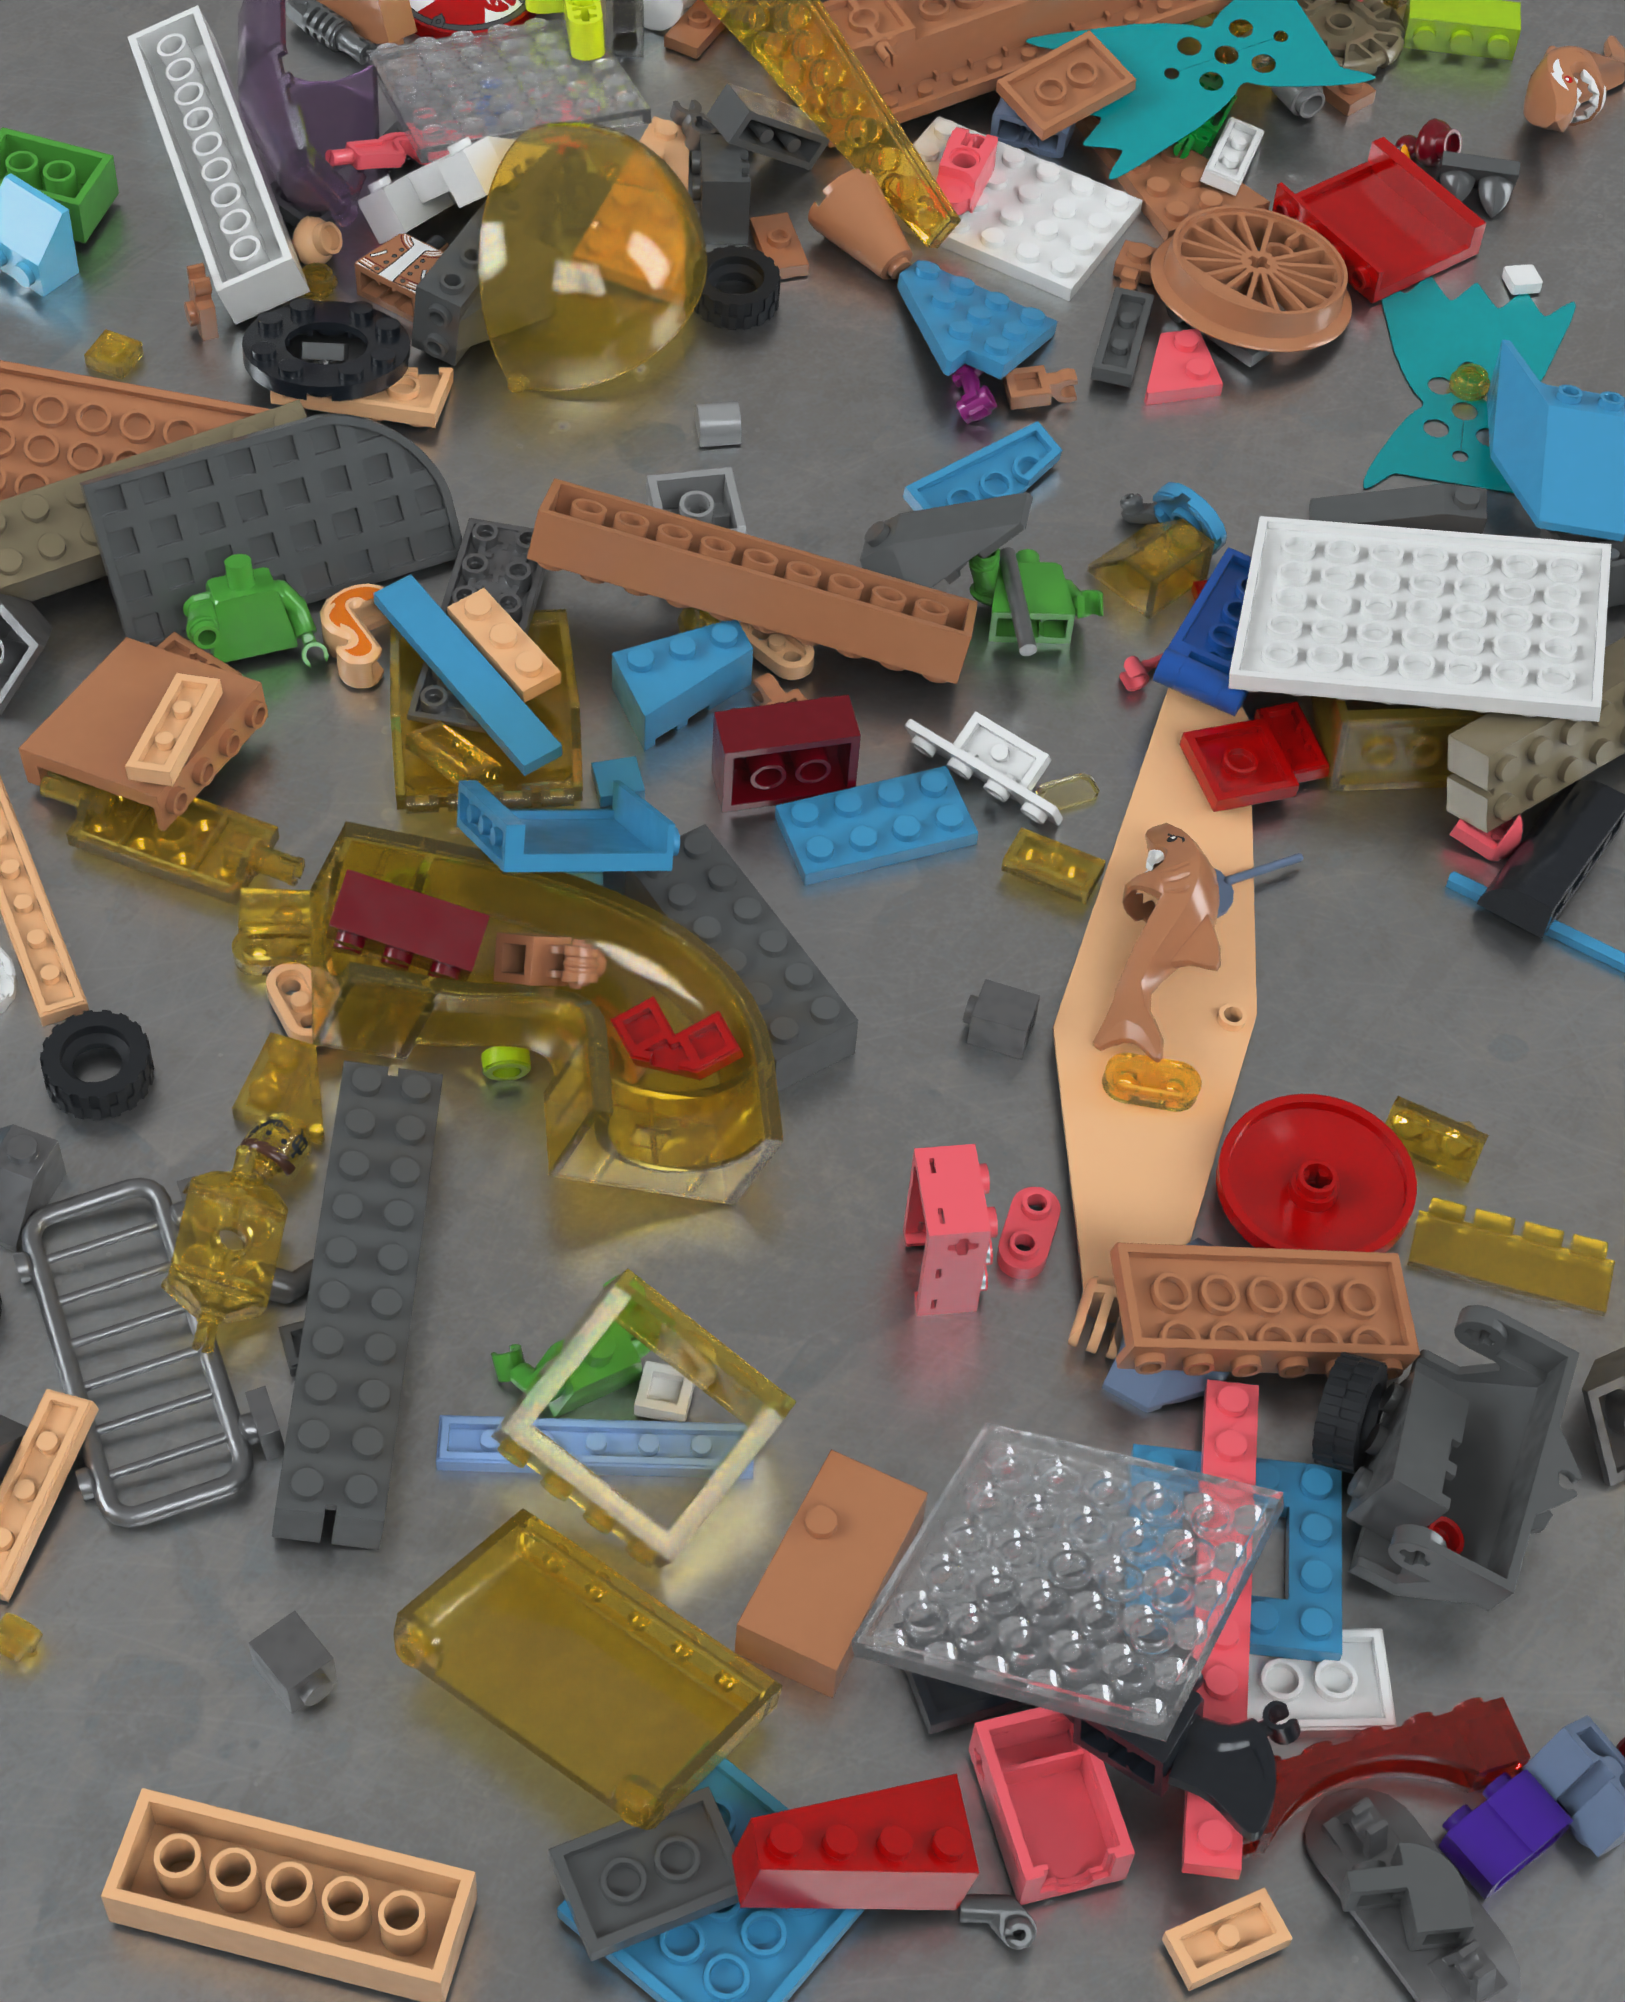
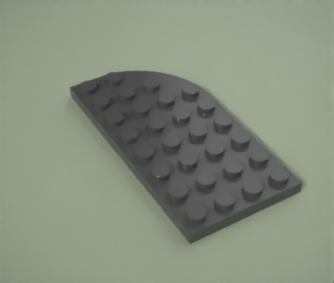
[79,413,462,647]

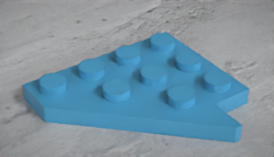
[897,260,1058,380]

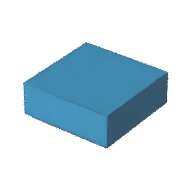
[591,756,645,807]

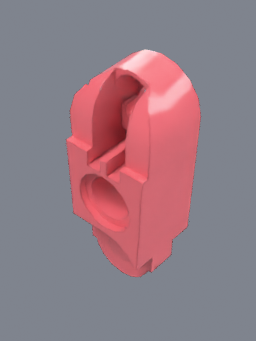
[932,127,998,216]

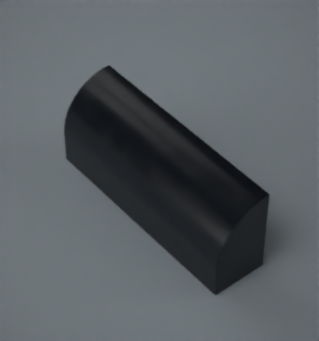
[1477,780,1625,938]

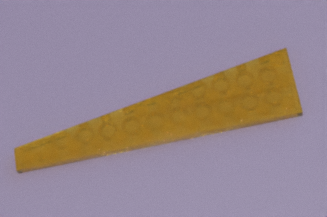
[702,0,961,249]

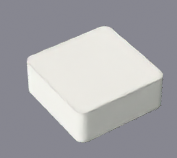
[1502,264,1543,295]

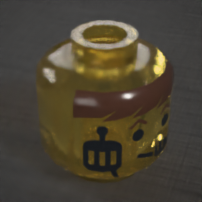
[237,1111,313,1187]

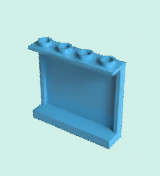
[457,780,680,872]

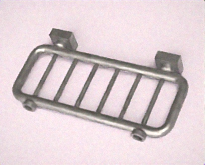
[13,1176,285,1528]

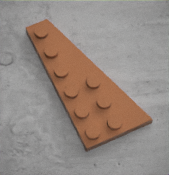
[1075,115,1270,241]

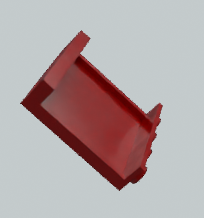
[1272,137,1486,304]

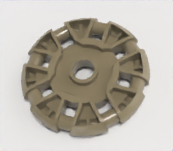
[1273,0,1405,74]

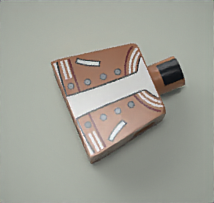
[354,233,449,322]

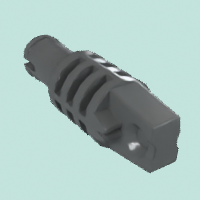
[285,0,377,65]

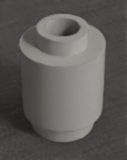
[1271,86,1325,118]

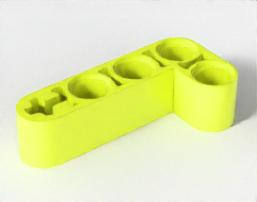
[525,0,605,61]

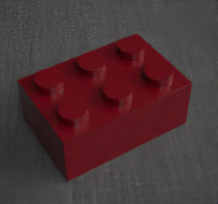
[712,694,861,813]
[326,869,490,987]

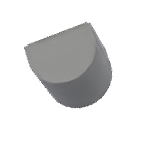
[694,401,742,447]

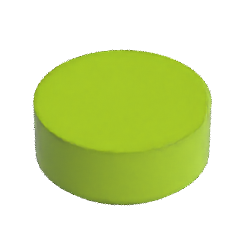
[481,1045,531,1081]

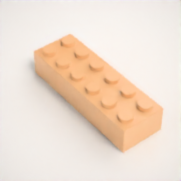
[101,1788,478,2002]

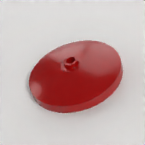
[1216,1094,1417,1253]

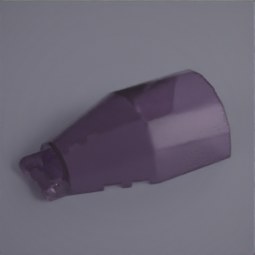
[238,0,379,227]

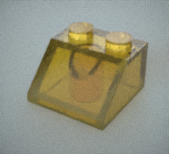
[1087,519,1215,619]

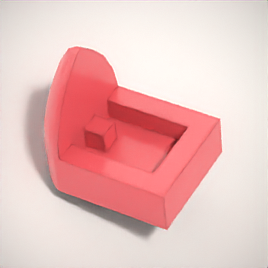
[1449,814,1523,861]

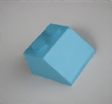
[0,173,79,297]

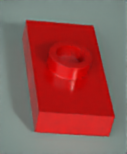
[1254,701,1330,783]

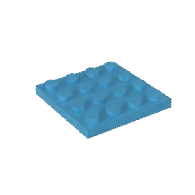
[557,1743,865,2002]

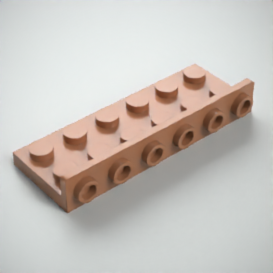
[1110,1242,1420,1380]

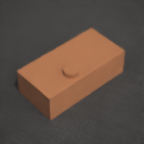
[735,1449,928,1698]

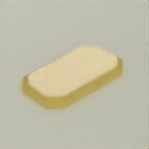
[1036,772,1100,810]

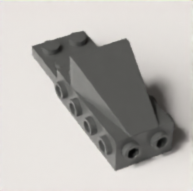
[411,148,564,366]

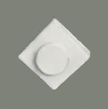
[634,1360,696,1422]

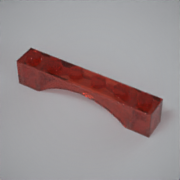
[1242,1697,1531,1859]

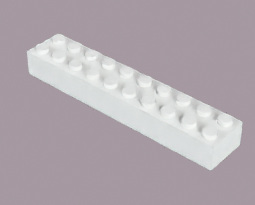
[127,5,310,325]

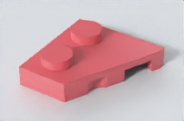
[1144,329,1223,406]

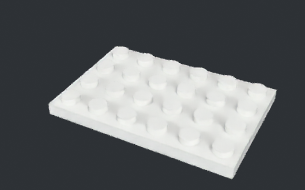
[879,116,1143,301]

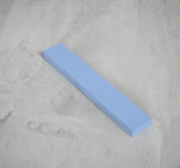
[436,1415,754,1479]

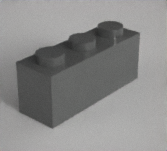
[706,83,831,170]

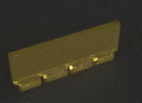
[1407,1197,1615,1317]

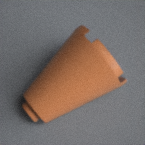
[808,168,913,280]

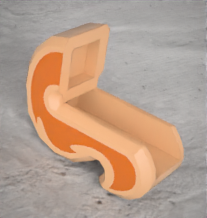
[320,583,390,689]

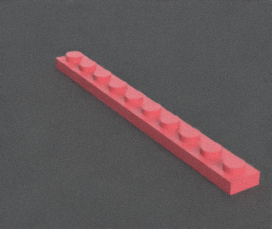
[1181,1379,1259,1880]

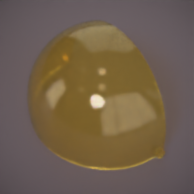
[479,121,708,394]

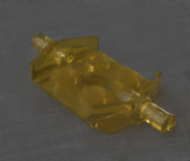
[161,1145,288,1353]

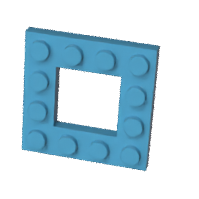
[1123,1444,1342,1662]

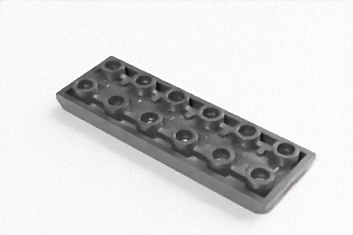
[407,518,547,733]

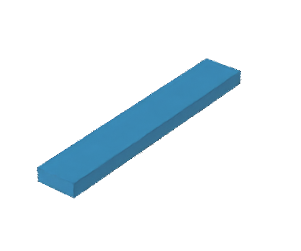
[373,574,562,776]

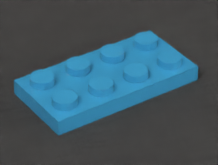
[775,766,978,886]

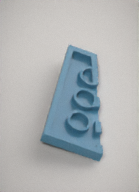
[902,421,1063,511]

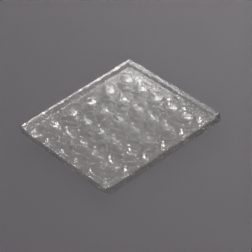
[366,14,652,164]
[851,1422,1284,1742]

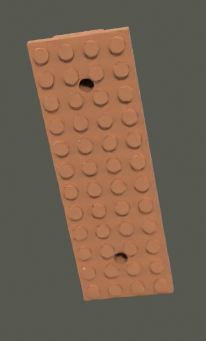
[766,0,1233,149]

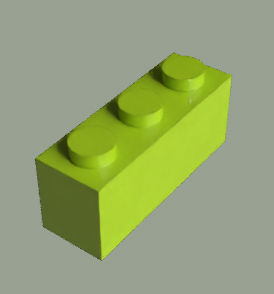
[1403,0,1521,61]

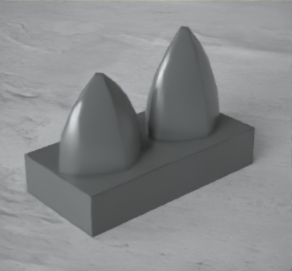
[1436,151,1521,218]

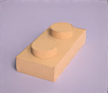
[1162,1887,1293,1991]

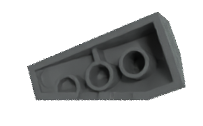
[1309,484,1487,534]
[860,492,1033,588]

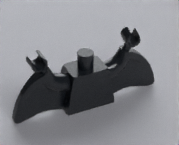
[989,1601,1301,1841]

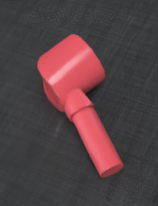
[1119,653,1163,692]

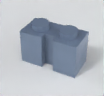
[1522,1715,1625,1857]

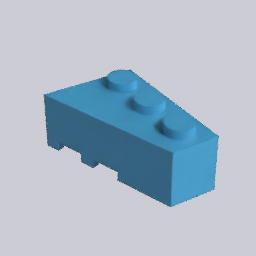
[612,620,753,752]

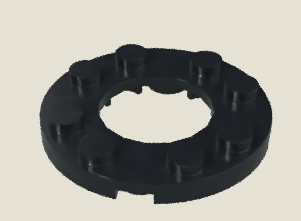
[242,298,410,401]

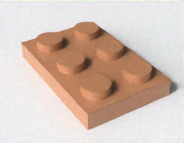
[996,30,1136,141]

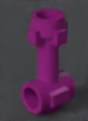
[952,364,997,424]

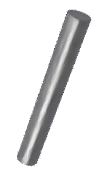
[1000,547,1037,656]

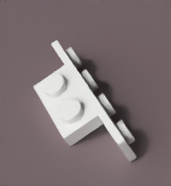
[905,711,1063,826]

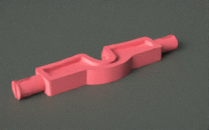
[325,132,482,170]

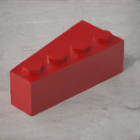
[731,1773,979,1910]

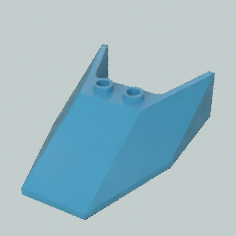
[1487,339,1625,542]

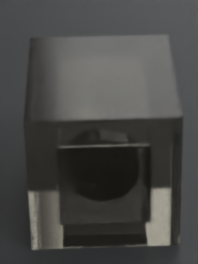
[606,0,644,57]

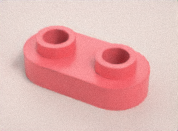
[997,1187,1061,1280]

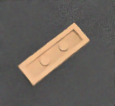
[447,588,561,703]
[125,673,223,786]

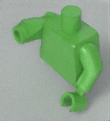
[968,548,1103,644]
[183,554,329,668]
[491,1272,660,1418]

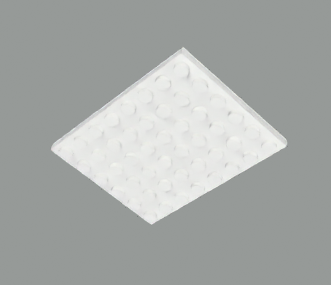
[1228,516,1612,722]

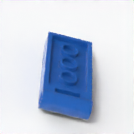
[1152,547,1252,717]

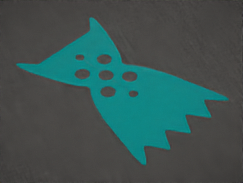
[1025,0,1375,180]
[1363,276,1576,493]

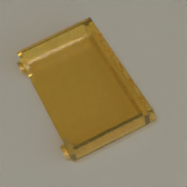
[393,1508,783,1830]

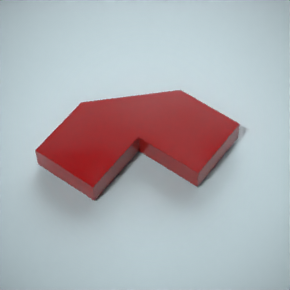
[610,996,744,1080]

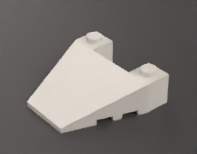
[357,136,551,245]

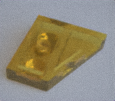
[232,1032,325,1145]

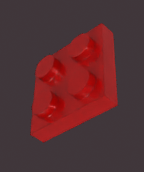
[1179,718,1300,812]

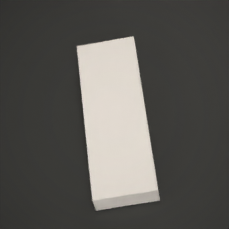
[1200,117,1265,196]

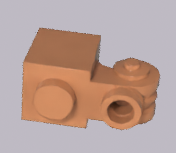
[493,932,606,989]

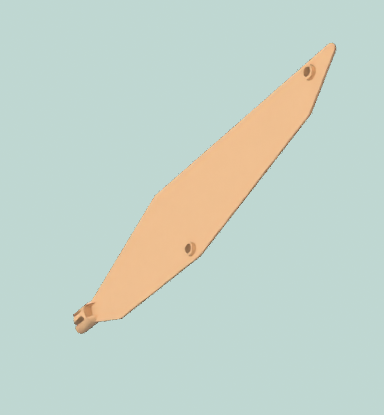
[1052,688,1257,1360]

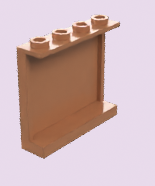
[18,637,269,831]

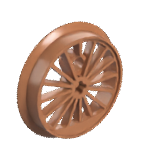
[1150,206,1352,352]

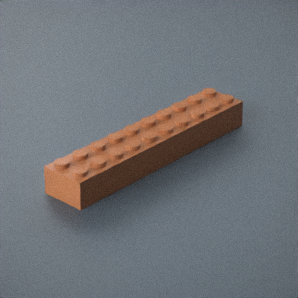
[527,478,978,684]

